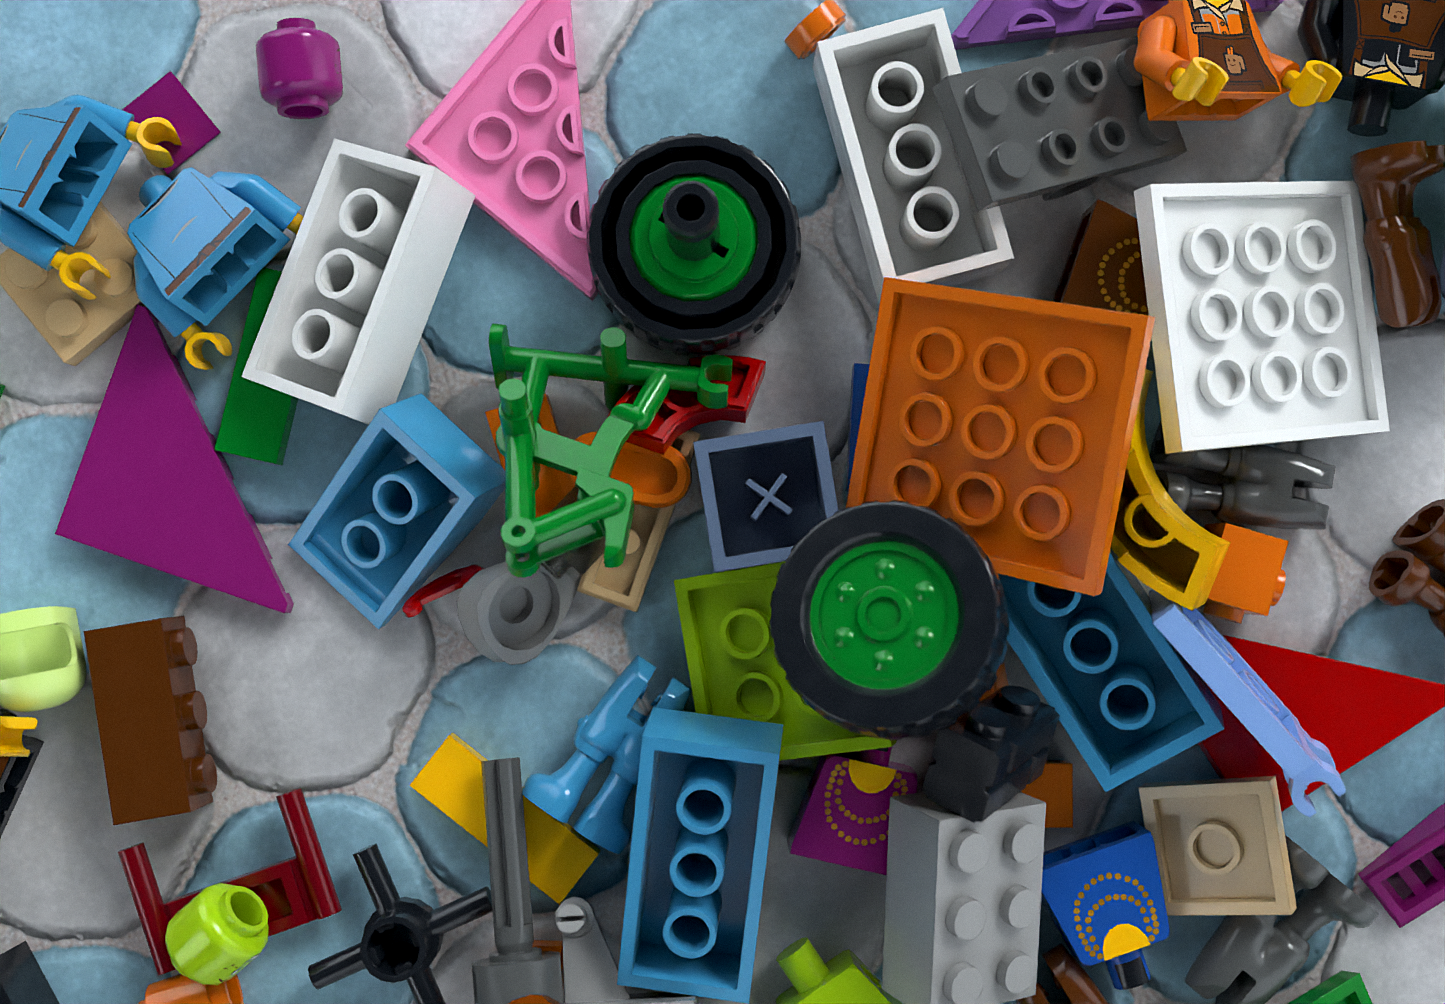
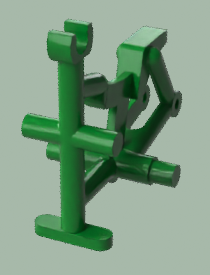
[489,323,733,578]

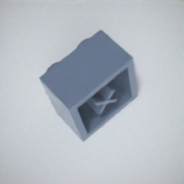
[693,421,839,572]

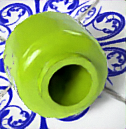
[165,883,269,985]

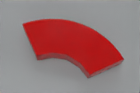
[608,355,766,455]

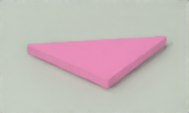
[405,0,598,301]

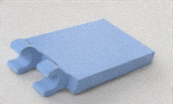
[1149,589,1346,817]

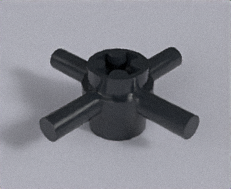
[308,843,492,1004]

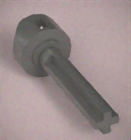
[471,757,564,1004]

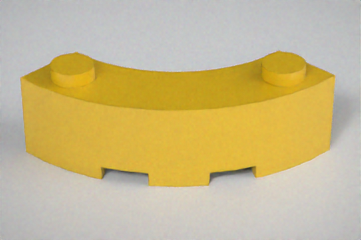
[1111,369,1230,611]

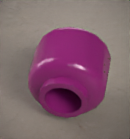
[256,18,343,119]

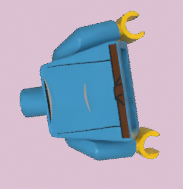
[0,95,182,300]
[127,167,303,370]

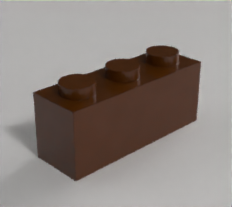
[84,616,217,825]

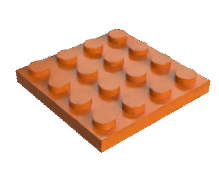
[846,277,1155,596]

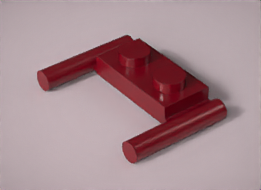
[117,788,342,975]

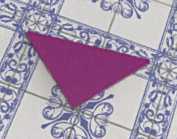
[55,305,294,613]

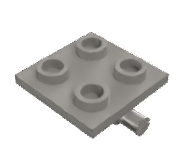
[555,897,700,1004]

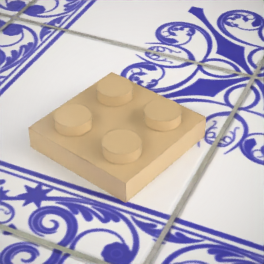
[0,201,147,366]
[1138,776,1297,916]

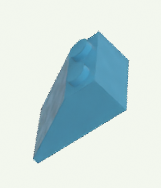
[288,393,505,630]

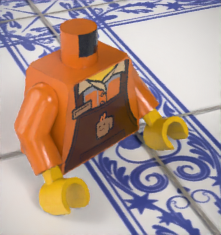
[1133,0,1342,121]

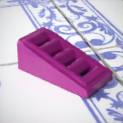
[1358,803,1445,928]

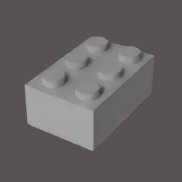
[882,792,1046,1004]

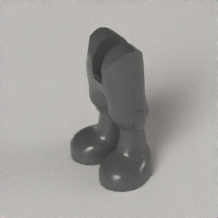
[1150,421,1336,530]
[1185,835,1379,1004]

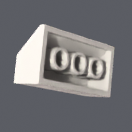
[241,138,476,425]

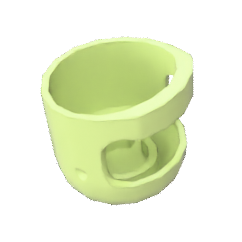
[0,606,87,712]

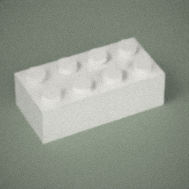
[813,8,1014,305]

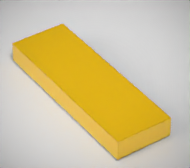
[410,733,601,905]

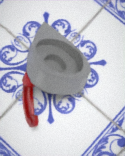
[402,554,589,665]

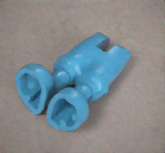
[522,655,692,854]

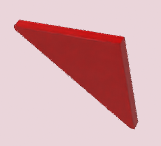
[1198,635,1445,812]

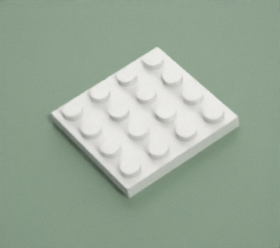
[1134,181,1390,454]

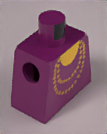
[787,746,918,875]

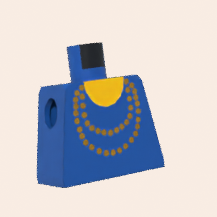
[1041,821,1170,990]

